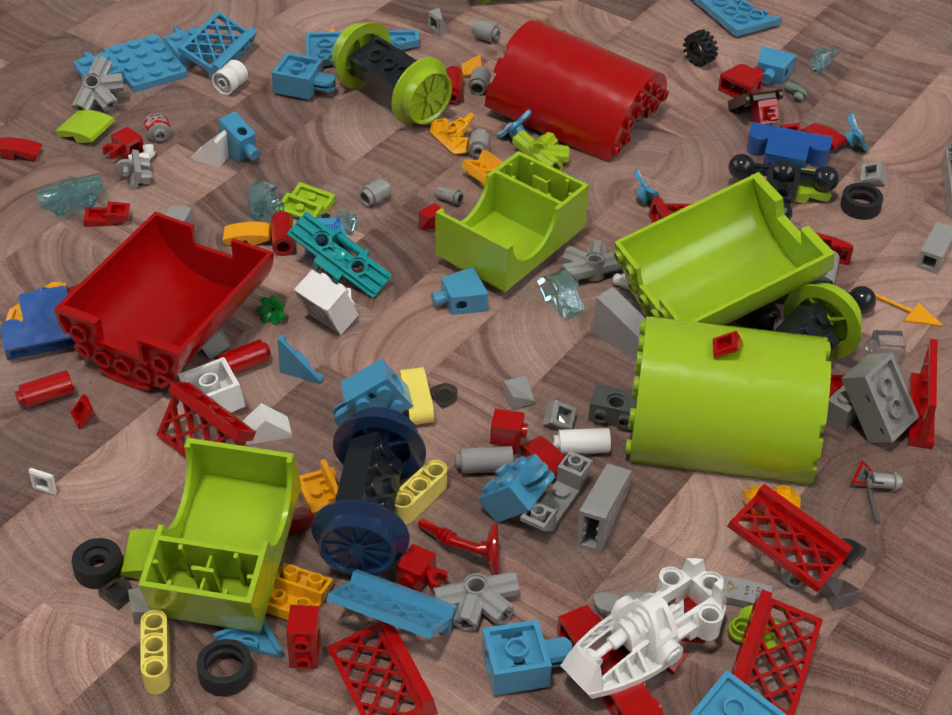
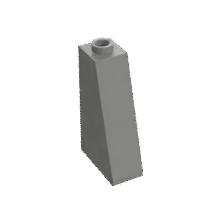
[593,287,646,361]
[576,463,632,554]

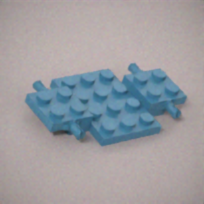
[73,26,215,93]

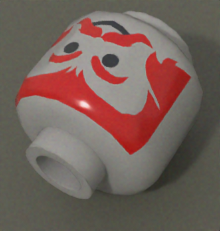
[143,113,172,142]

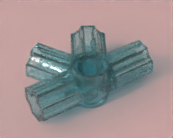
[36,173,105,216]

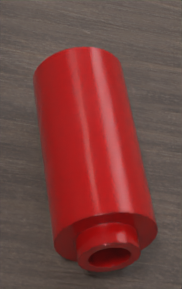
[446,66,463,104]
[271,211,294,256]
[215,339,271,375]
[15,370,75,409]

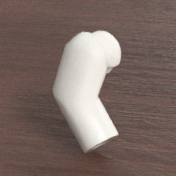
[128,144,156,161]

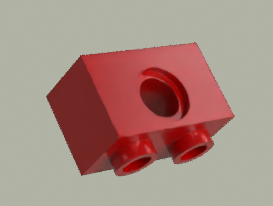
[286,605,322,670]

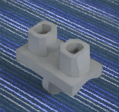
[116,149,152,189]

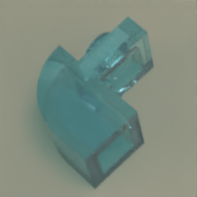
[248,179,284,221]
[538,270,584,318]

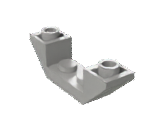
[520,451,593,531]

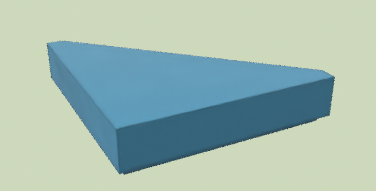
[277,335,324,384]
[213,619,284,658]

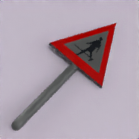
[850,460,883,523]

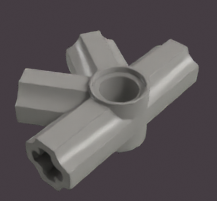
[72,56,124,112]
[560,240,622,284]
[433,571,520,633]

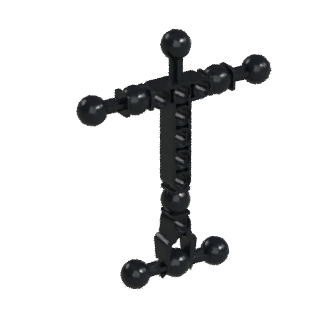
[728,154,876,331]

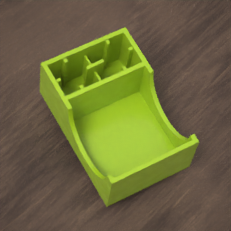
[435,151,589,292]
[138,438,301,633]

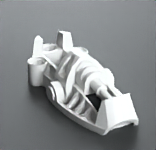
[560,558,727,699]

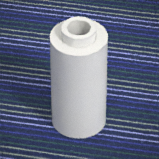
[553,428,611,455]

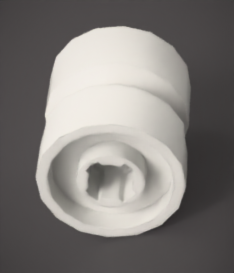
[211,60,248,95]

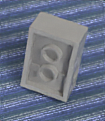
[841,352,919,443]

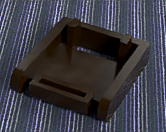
[728,89,783,113]

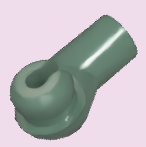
[784,81,807,102]

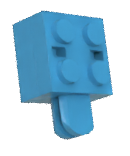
[272,52,336,100]
[333,358,413,427]
[477,454,555,523]
[481,620,572,696]

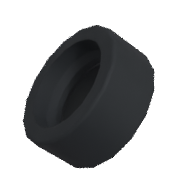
[841,183,883,220]
[196,639,253,696]

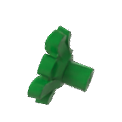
[258,295,286,325]

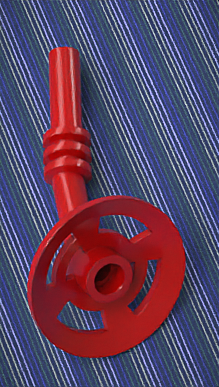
[418,518,499,575]

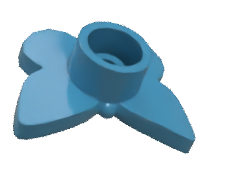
[496,110,532,139]
[845,113,870,152]
[634,169,660,204]

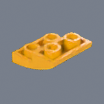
[266,563,333,620]

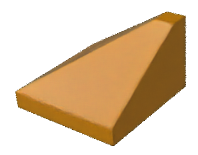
[461,55,482,77]

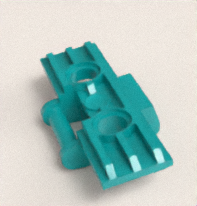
[287,211,392,299]

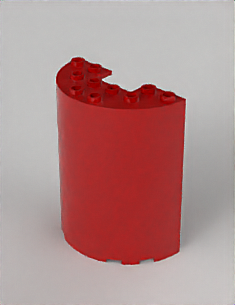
[484,20,669,163]
[54,212,274,390]

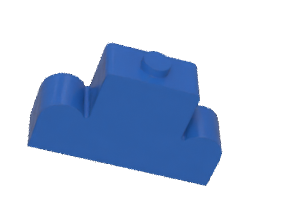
[747,122,833,168]
[1,286,76,360]

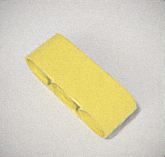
[399,367,434,425]
[394,460,447,525]
[141,610,170,695]

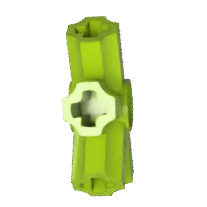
[512,130,569,171]

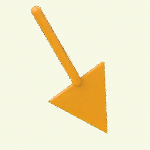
[875,293,943,327]

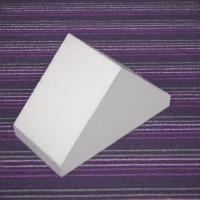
[191,130,229,168]
[242,403,292,445]

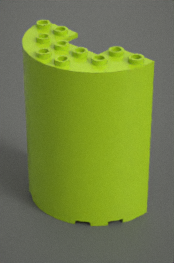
[614,172,835,325]
[625,316,831,485]

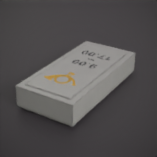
[720,574,773,607]

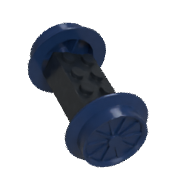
[311,407,426,576]

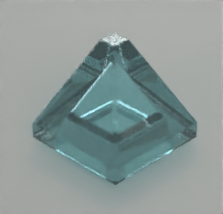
[336,210,359,235]

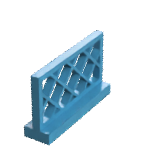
[178,11,258,79]
[327,570,458,639]

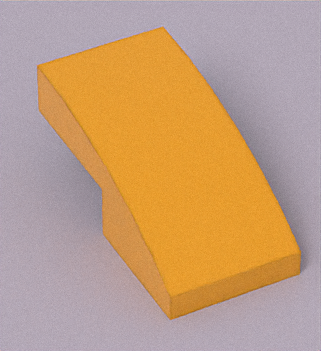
[223,222,271,246]

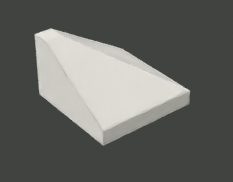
[28,468,57,495]

